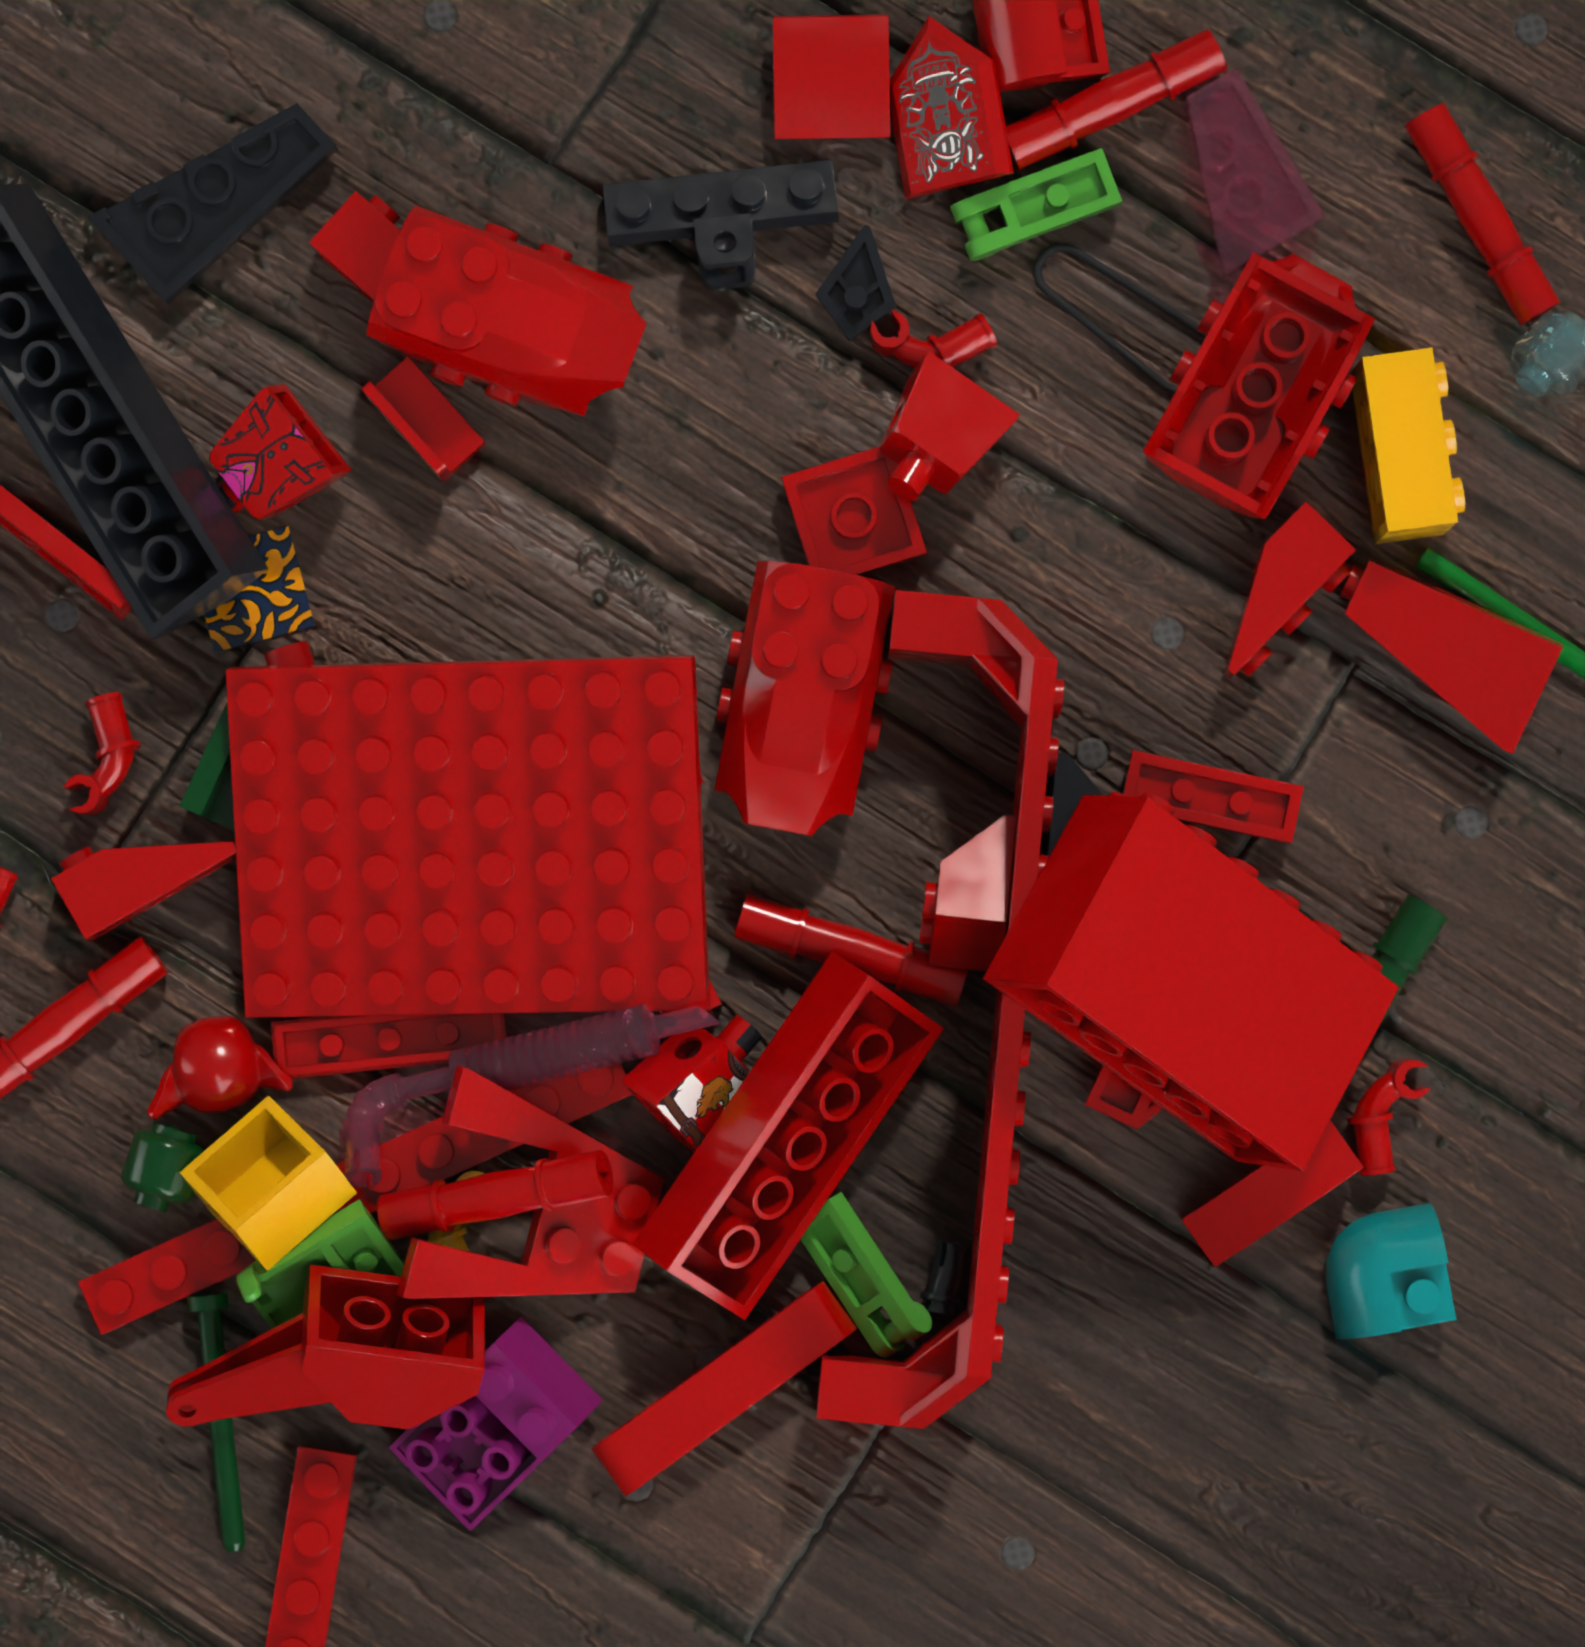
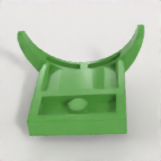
[236,1199,405,1329]

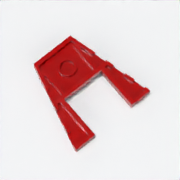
[396,1065,664,1299]

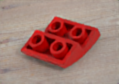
[773,14,890,139]

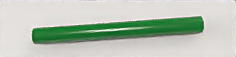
[1415,547,1585,680]

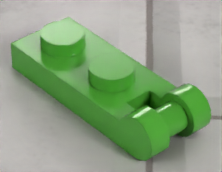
[950,148,1123,262]
[800,1192,932,1358]

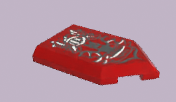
[890,16,1014,199]

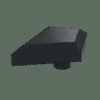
[815,225,896,342]

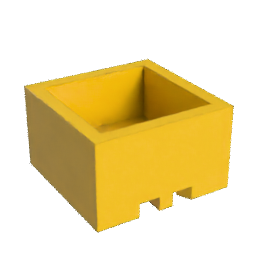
[179,1095,357,1271]

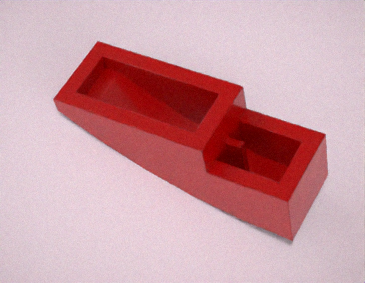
[1180,1120,1364,1267]

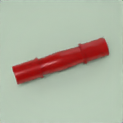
[1006,29,1227,171]
[1404,103,1561,326]
[734,893,968,1007]
[0,936,169,1100]
[377,1150,614,1241]

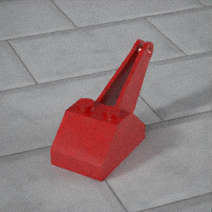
[166,1265,485,1430]

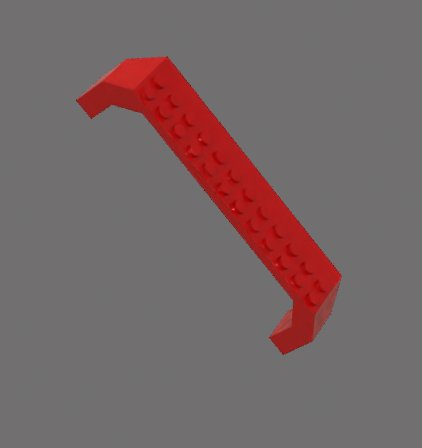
[816,590,1064,1429]

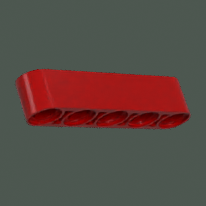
[591,1280,857,1497]

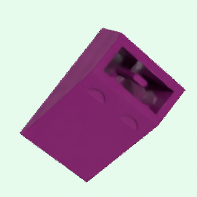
[389,1317,603,1531]

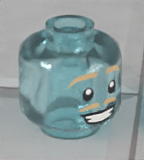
[1511,310,1585,398]

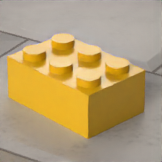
[1350,347,1465,545]

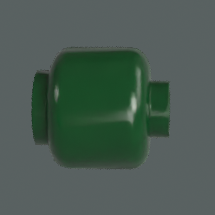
[121,1121,204,1212]

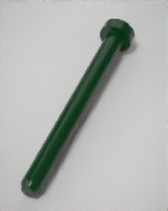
[187,1292,246,1552]

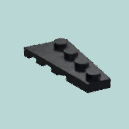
[88,103,338,305]

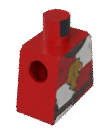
[621,1015,763,1153]

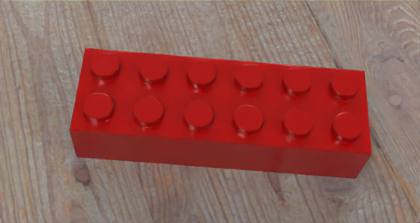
[632,952,944,1320]

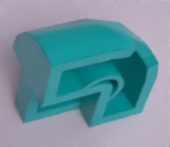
[1325,1203,1457,1339]

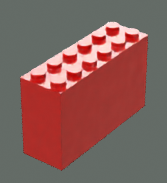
[983,792,1399,1171]

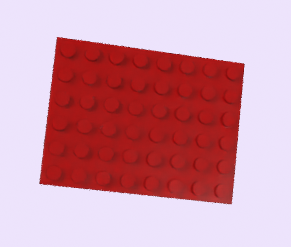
[226,655,710,1018]

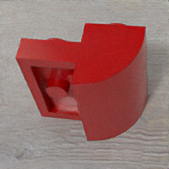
[972,0,1110,92]

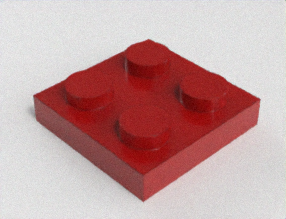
[781,446,927,576]

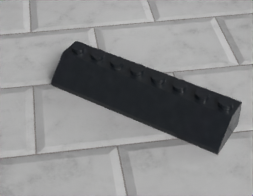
[0,184,269,640]

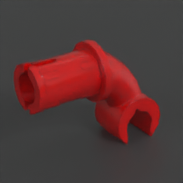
[870,310,997,368]
[63,692,141,816]
[1347,1058,1430,1176]

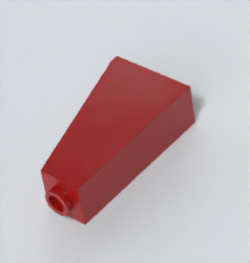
[1340,557,1563,754]

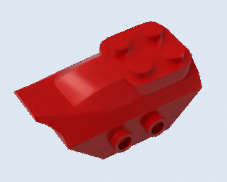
[366,205,647,416]
[1143,252,1375,519]
[714,561,895,836]

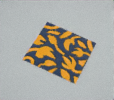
[204,526,315,653]

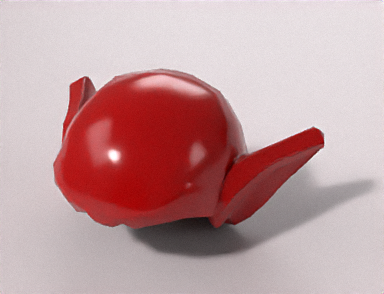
[147,1015,293,1120]

